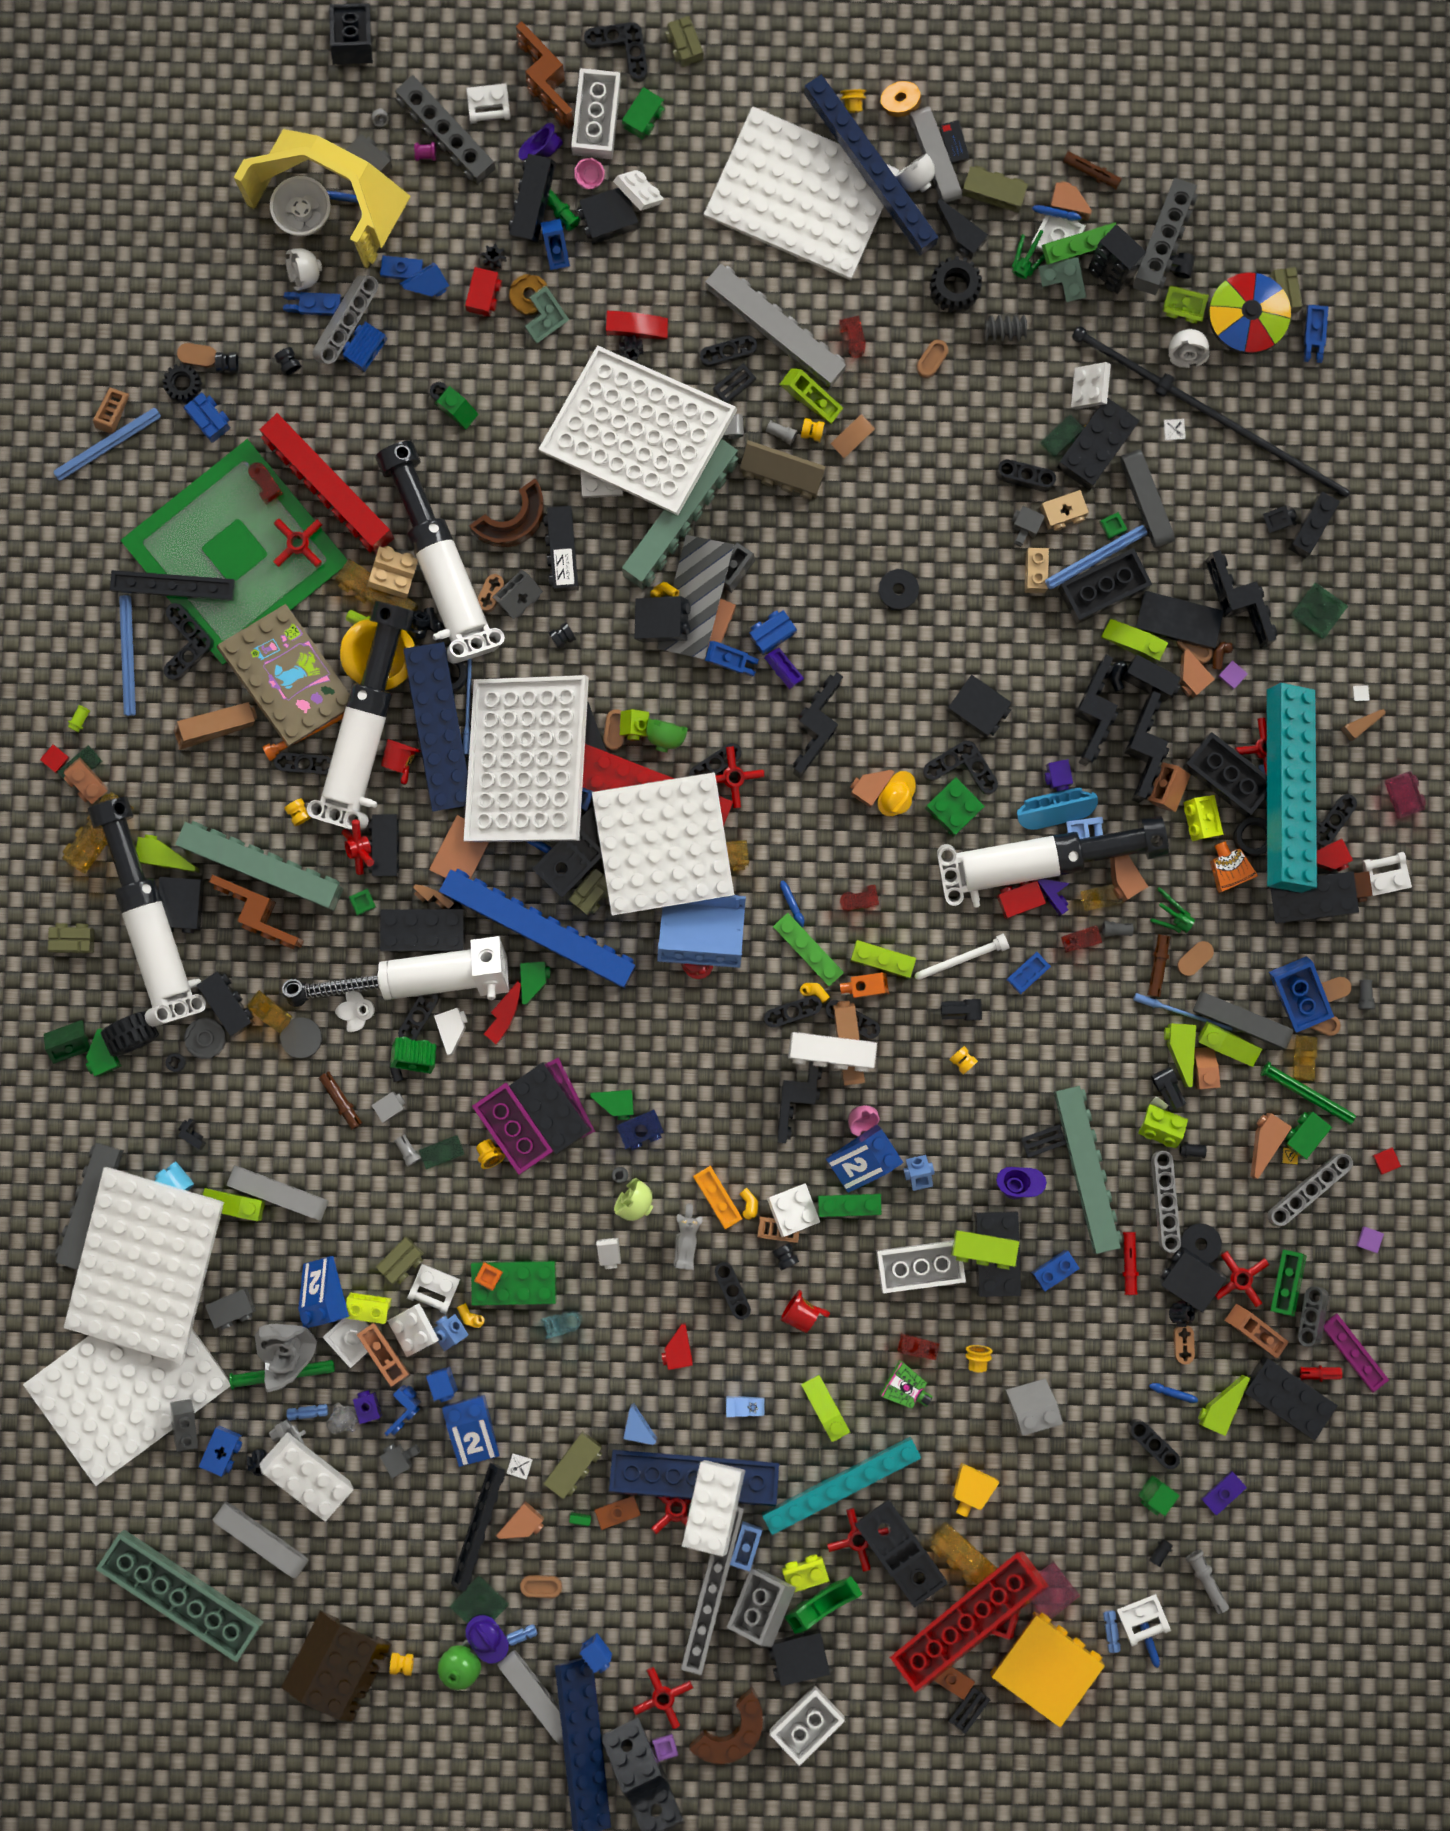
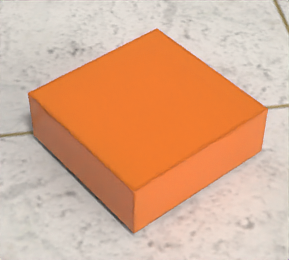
[474,1262,503,1291]

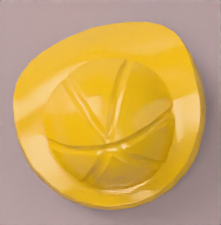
[340,619,415,690]

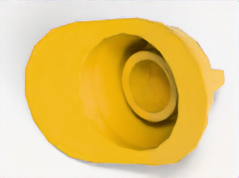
[877,771,916,816]

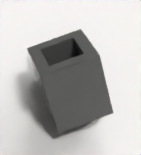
[1011,506,1045,547]
[380,1443,421,1478]

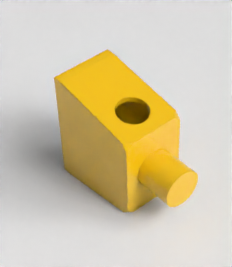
[953,1463,999,1517]

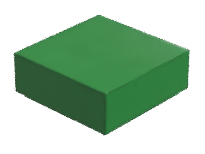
[1100,512,1127,540]
[349,889,376,916]
[569,1512,592,1526]

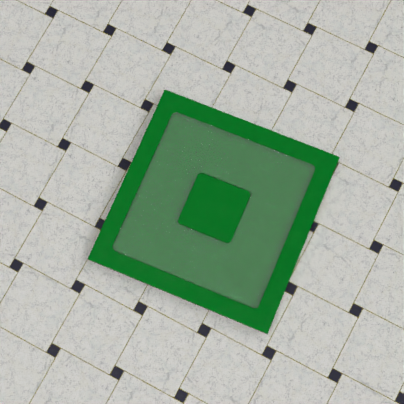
[120,439,350,665]

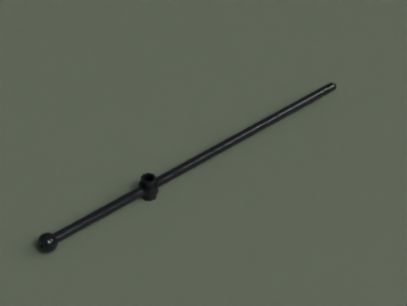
[1072,327,1350,497]

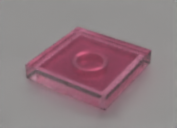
[1032,1561,1080,1619]

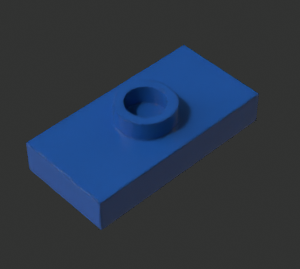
[380,255,423,280]
[1006,952,1051,995]

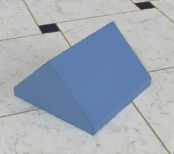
[624,1403,657,1445]

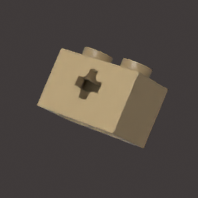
[1040,490,1089,531]
[1025,548,1049,593]

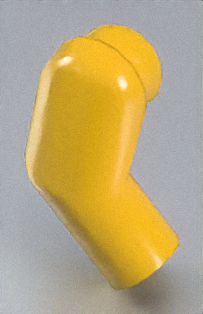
[650,582,680,598]
[800,983,830,1004]
[739,1188,758,1220]
[457,1303,485,1328]

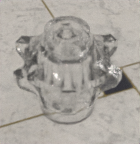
[326,1402,358,1434]

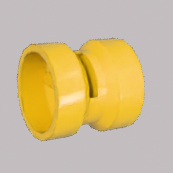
[800,418,825,442]
[284,798,311,826]
[949,1046,978,1074]
[390,1652,414,1676]

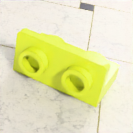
[1183,795,1224,841]
[346,1293,392,1324]
[782,1554,829,1592]

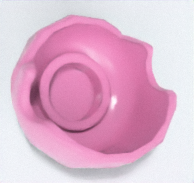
[574,158,605,190]
[848,1105,880,1136]

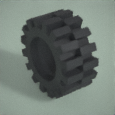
[163,363,202,404]

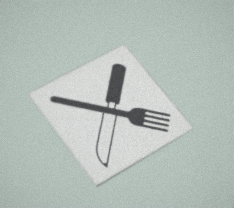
[1164,419,1186,440]
[507,1454,533,1480]

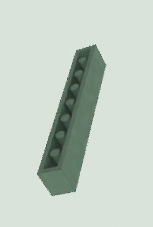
[1053,1086,1122,1254]

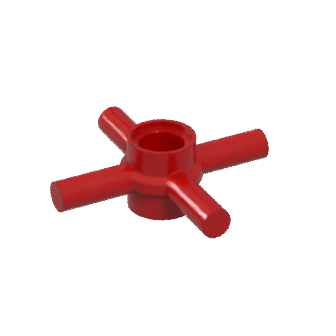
[273,518,323,568]
[1235,718,1267,775]
[715,746,764,808]
[342,819,374,875]
[1215,1251,1269,1307]
[651,1497,692,1534]
[827,1508,889,1572]
[633,1667,694,1729]

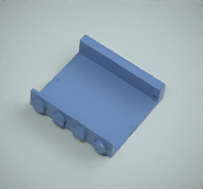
[657,895,746,968]

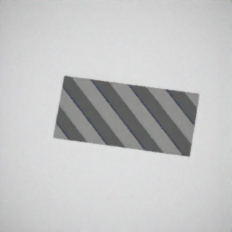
[657,535,734,659]

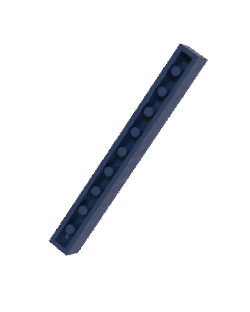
[804,74,938,256]

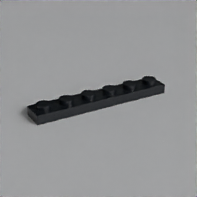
[110,570,235,601]
[451,1463,505,1591]

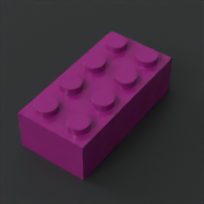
[472,1082,554,1175]

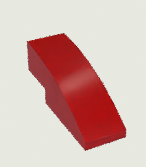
[606,311,668,339]
[484,981,521,1045]

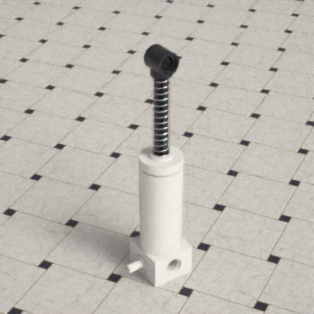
[282,936,509,1007]

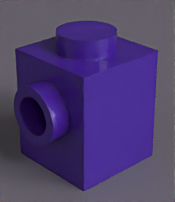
[1044,759,1073,792]
[353,1390,382,1424]

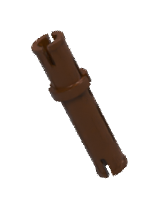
[1063,151,1122,190]
[1147,934,1171,997]
[318,1071,363,1130]

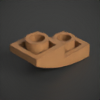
[830,414,875,458]
[413,884,456,909]

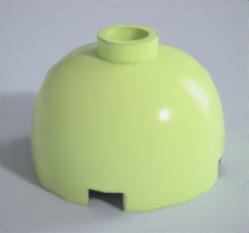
[614,1178,653,1221]

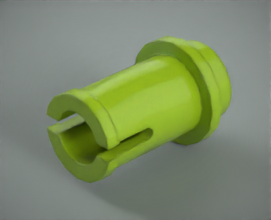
[68,705,90,732]

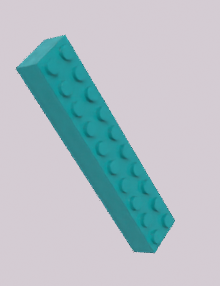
[1267,683,1317,893]

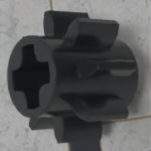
[481,243,507,271]
[619,335,643,360]
[1169,1301,1195,1327]
[247,1449,267,1476]

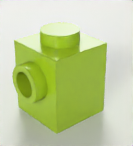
[619,709,649,741]

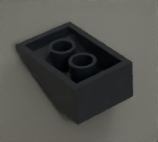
[330,3,373,65]

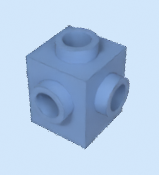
[903,1155,935,1191]
[433,1314,469,1351]

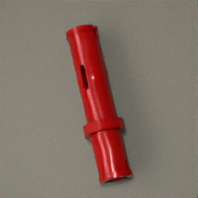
[1122,1232,1139,1295]

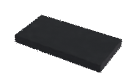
[1135,591,1224,650]

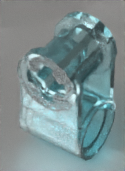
[541,1311,582,1339]

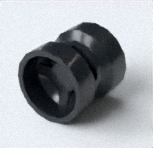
[274,347,301,375]
[215,352,239,373]
[406,610,430,639]
[548,622,576,650]
[772,1243,799,1270]

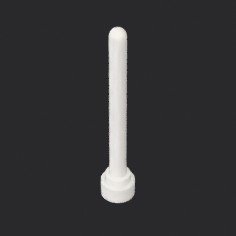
[914,933,1010,980]

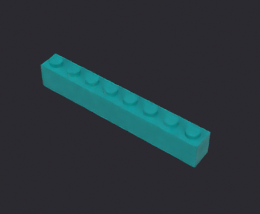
[762,1437,921,1535]

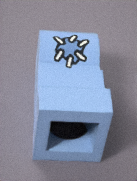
[726,1396,765,1417]

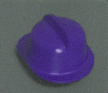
[518,123,563,160]
[996,1167,1047,1200]
[466,1615,509,1663]

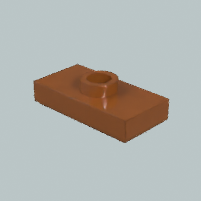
[594,1495,641,1530]
[934,1666,975,1700]

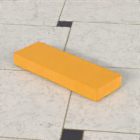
[693,1166,743,1230]

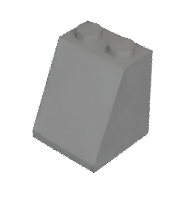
[1006,1378,1063,1436]

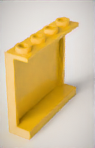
[990,1611,1105,1728]

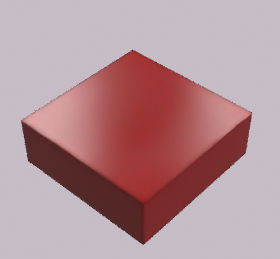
[40,744,70,773]
[1372,1147,1401,1175]

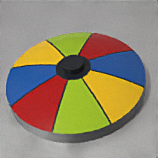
[1208,272,1291,354]

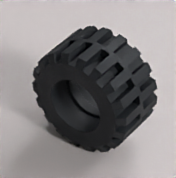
[930,256,982,313]
[101,1011,159,1056]

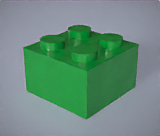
[925,777,985,837]

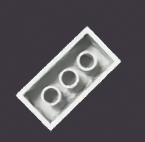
[571,68,621,160]
[788,1032,877,1072]
[876,1240,966,1293]
[259,1432,353,1522]
[682,1460,745,1556]

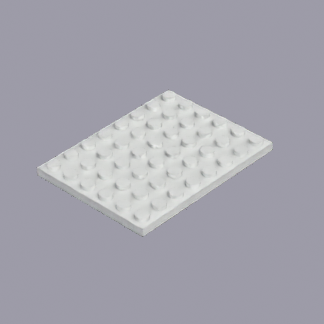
[704,106,900,280]
[539,345,737,515]
[464,675,589,842]
[64,1167,224,1364]
[23,1328,231,1486]

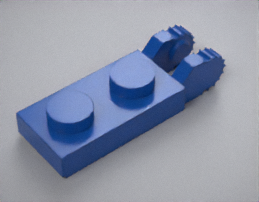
[283,292,341,316]
[1304,305,1329,363]
[705,641,759,677]

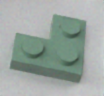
[1038,257,1087,302]
[524,286,569,343]

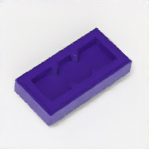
[764,648,804,689]
[1201,1471,1247,1516]

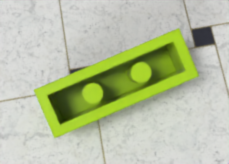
[850,940,916,979]
[951,1230,1019,1270]

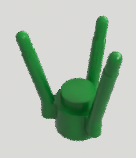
[1011,230,1045,279]
[1150,887,1195,933]

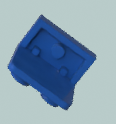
[384,1385,421,1436]

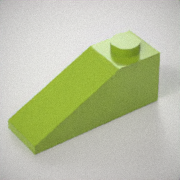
[779,368,843,424]
[1101,619,1168,664]
[136,834,199,873]
[1197,1021,1262,1067]
[1164,1023,1196,1087]
[203,1188,266,1221]
[801,1375,850,1442]
[1198,1375,1250,1436]

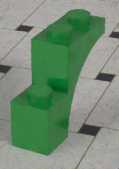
[784,1576,862,1634]

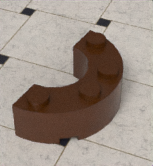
[469,478,545,547]
[689,1687,763,1764]

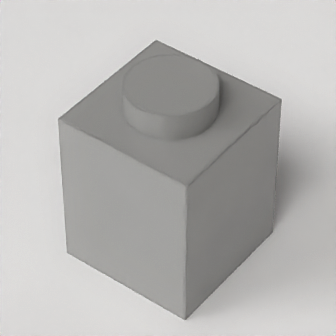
[371,1092,406,1123]

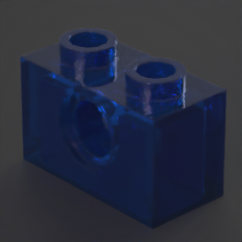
[616,1109,664,1151]

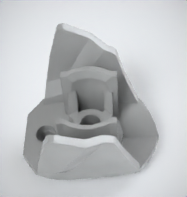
[255,1324,317,1392]

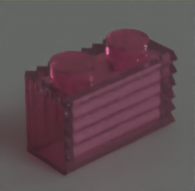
[1384,771,1426,819]

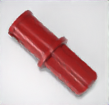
[1299,1365,1343,1382]

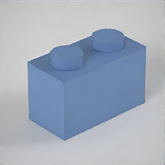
[730,1521,762,1572]

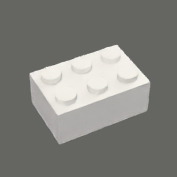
[769,1685,845,1766]

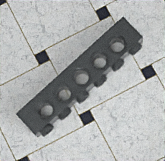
[395,75,496,184]
[1133,178,1198,296]

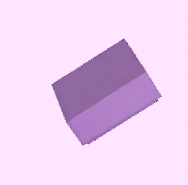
[1218,660,1247,690]
[1356,1226,1384,1253]
[652,1733,678,1761]

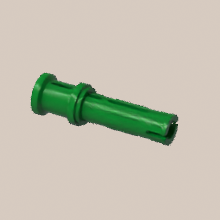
[547,189,581,232]

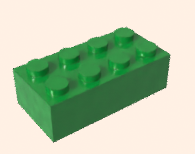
[471,1260,557,1306]

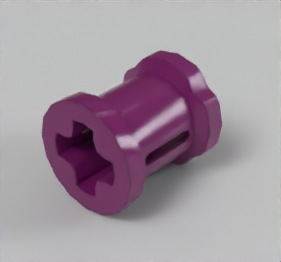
[414,142,436,161]

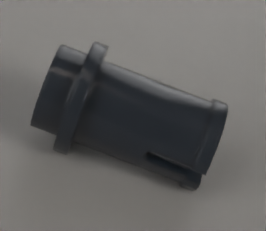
[1179,1142,1207,1158]
[1149,1539,1173,1567]

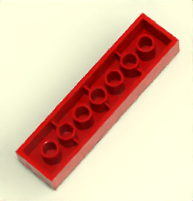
[259,413,395,554]
[582,744,733,827]
[890,1552,1049,1692]

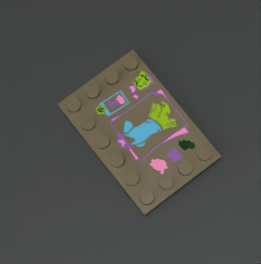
[217,604,349,747]

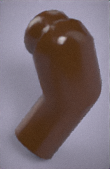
[1212,641,1233,669]

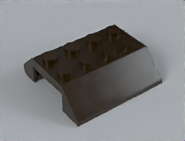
[281,1610,392,1722]

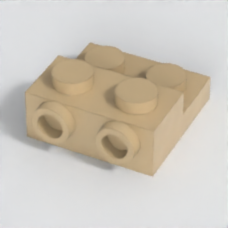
[367,546,418,599]

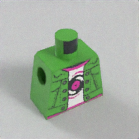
[880,1360,933,1408]

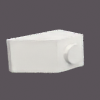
[434,1008,468,1055]
[596,1238,621,1269]

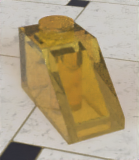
[247,990,293,1033]

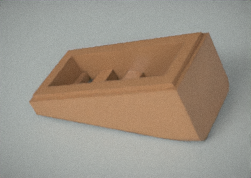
[93,387,129,434]
[1341,709,1386,741]
[757,1216,800,1243]

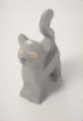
[674,1203,702,1270]

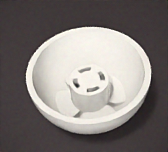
[270,176,331,236]

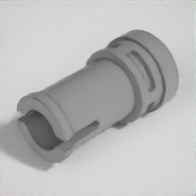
[766,420,797,445]
[394,1134,422,1167]

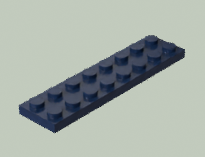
[403,642,468,812]
[609,1450,779,1506]
[555,1658,611,1831]

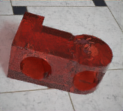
[838,315,866,358]
[248,462,283,505]
[839,884,879,911]
[1061,925,1102,953]
[897,1333,940,1360]

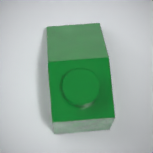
[434,386,478,430]
[520,962,551,1005]
[86,1028,122,1077]
[590,1090,634,1120]

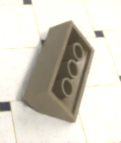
[740,440,826,499]

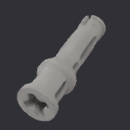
[1186,1550,1229,1614]

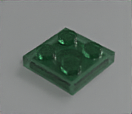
[1290,582,1348,640]
[450,1575,509,1624]

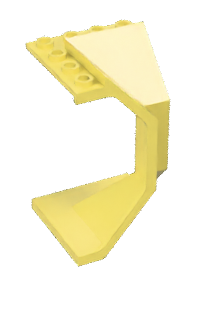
[233,129,411,269]

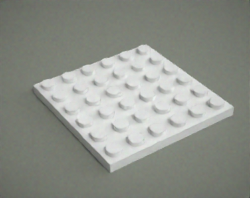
[592,772,734,915]

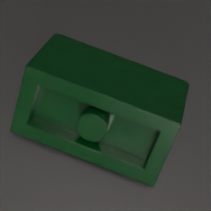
[44,1020,91,1064]

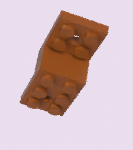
[516,21,574,130]
[209,875,304,950]

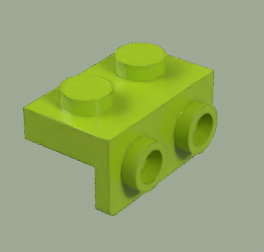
[1162,285,1209,324]
[1138,1104,1188,1148]

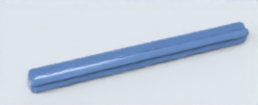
[53,408,161,481]
[1045,525,1148,589]
[119,595,136,716]

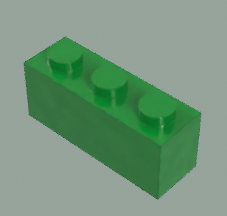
[817,1193,882,1217]
[1271,1250,1307,1317]
[1138,1475,1180,1516]

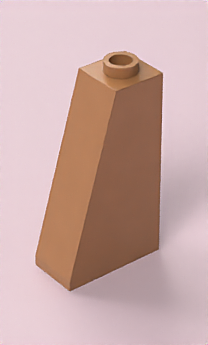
[174,702,257,750]
[833,1001,865,1085]

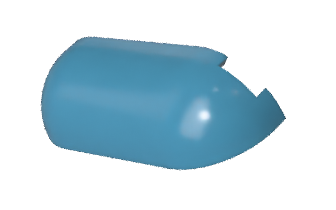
[1017,788,1098,830]

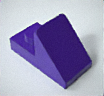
[1038,879,1070,916]

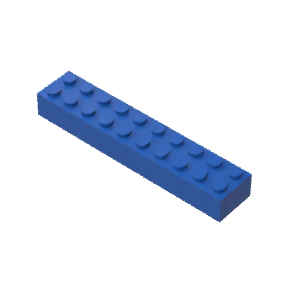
[439,868,636,989]

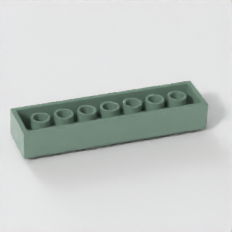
[622,439,739,590]
[175,821,344,911]
[96,1530,264,1663]

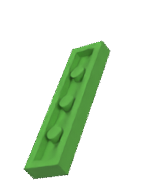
[1041,222,1116,265]
[773,913,844,987]

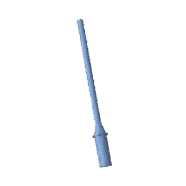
[462,659,472,755]
[1133,993,1233,1031]

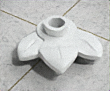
[335,991,375,1032]

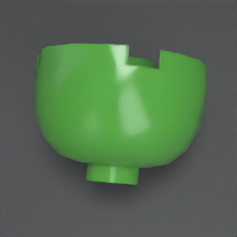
[646,718,688,752]
[438,1645,481,1690]

